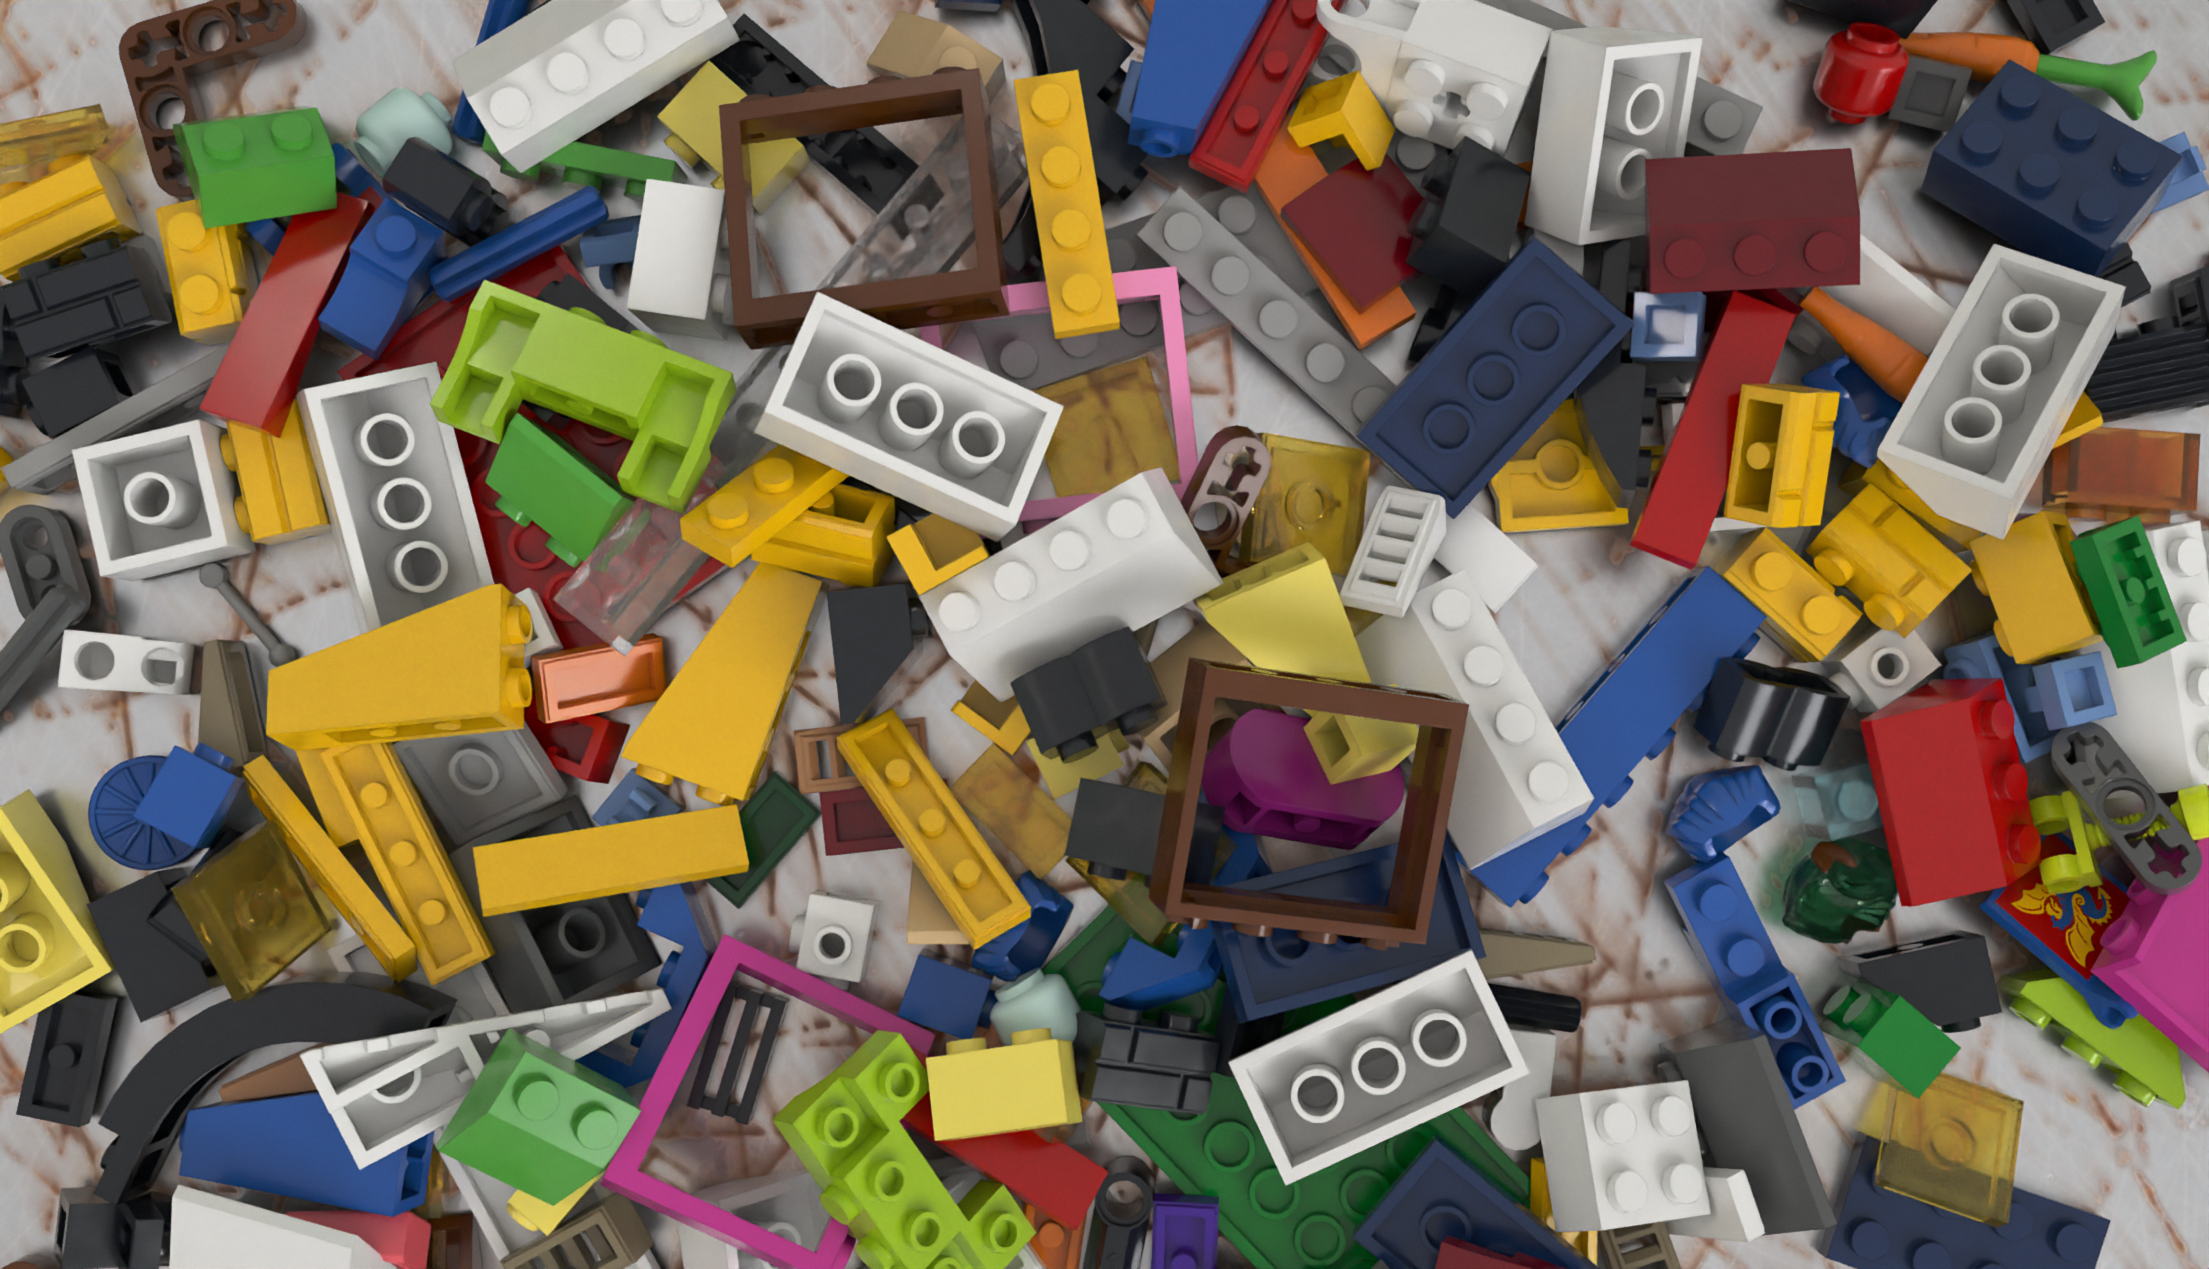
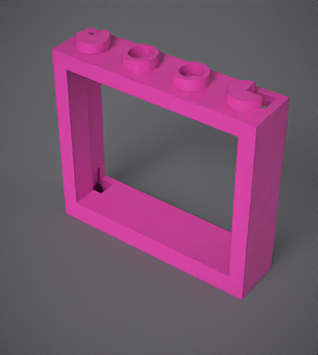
[600,934,936,1269]

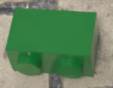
[1819,981,1961,1099]

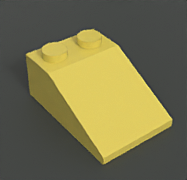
[0,789,115,1034]

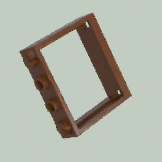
[719,66,1010,350]
[1148,657,1469,951]

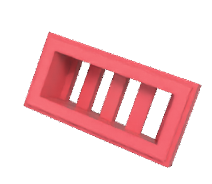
[284,1210,431,1269]

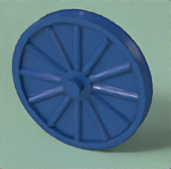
[88,755,198,871]

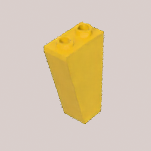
[621,562,830,806]
[266,584,533,751]

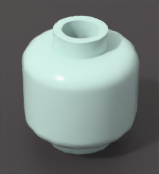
[354,88,453,179]
[990,968,1082,1046]

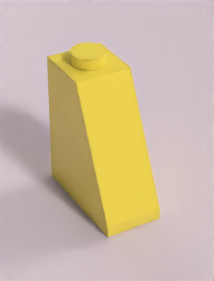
[1193,542,1372,718]

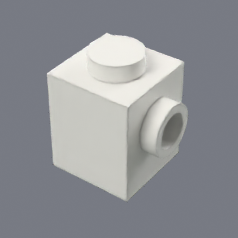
[1821,623,1941,712]
[789,889,880,990]

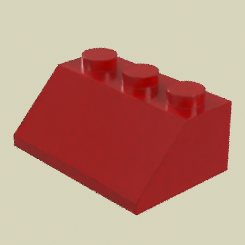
[1860,678,2042,907]

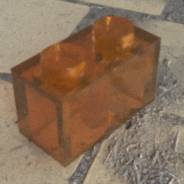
[2042,427,2201,525]

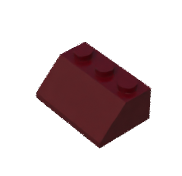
[1645,148,1860,294]

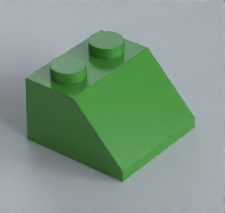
[172,106,337,229]
[485,413,649,568]
[435,1028,642,1206]

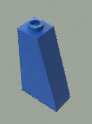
[1127,0,1273,157]
[179,1090,435,1217]

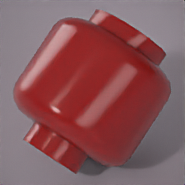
[1813,22,1909,124]

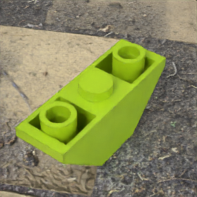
[1996,968,2186,1110]

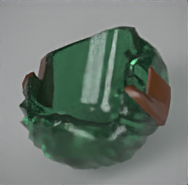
[1782,837,1898,944]

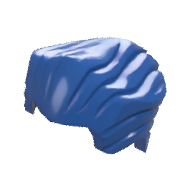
[1801,353,1903,468]
[1665,765,1781,863]
[971,869,1074,982]

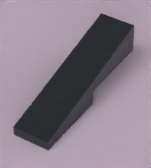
[704,13,938,236]

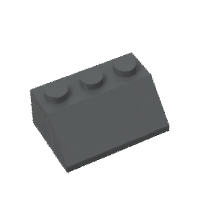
[448,795,661,1014]
[1657,1017,1837,1236]

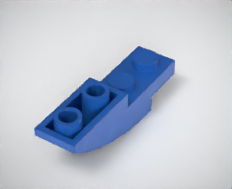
[1664,851,1846,1110]

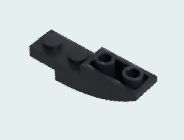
[1572,240,1657,509]

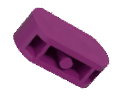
[1201,708,1404,851]

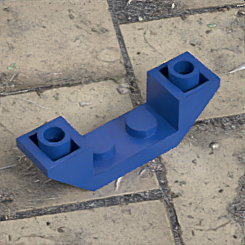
[1099,789,1273,1012]
[575,881,717,1088]

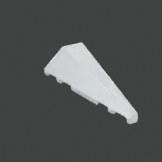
[300,988,672,1170]

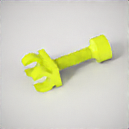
[2029,783,2209,894]

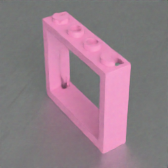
[920,266,1198,539]

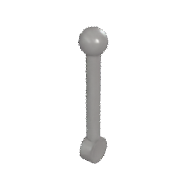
[199,563,295,667]

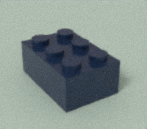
[1921,59,2183,277]

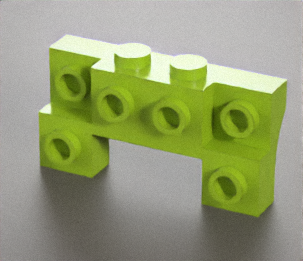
[430,280,736,514]
[772,1030,1036,1269]

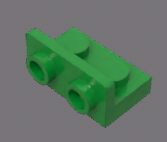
[2069,515,2187,669]

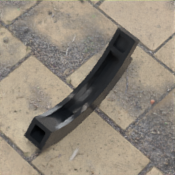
[94,972,458,1206]

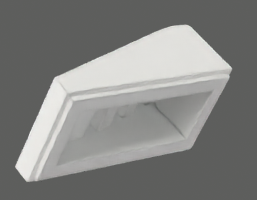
[1339,486,1447,618]

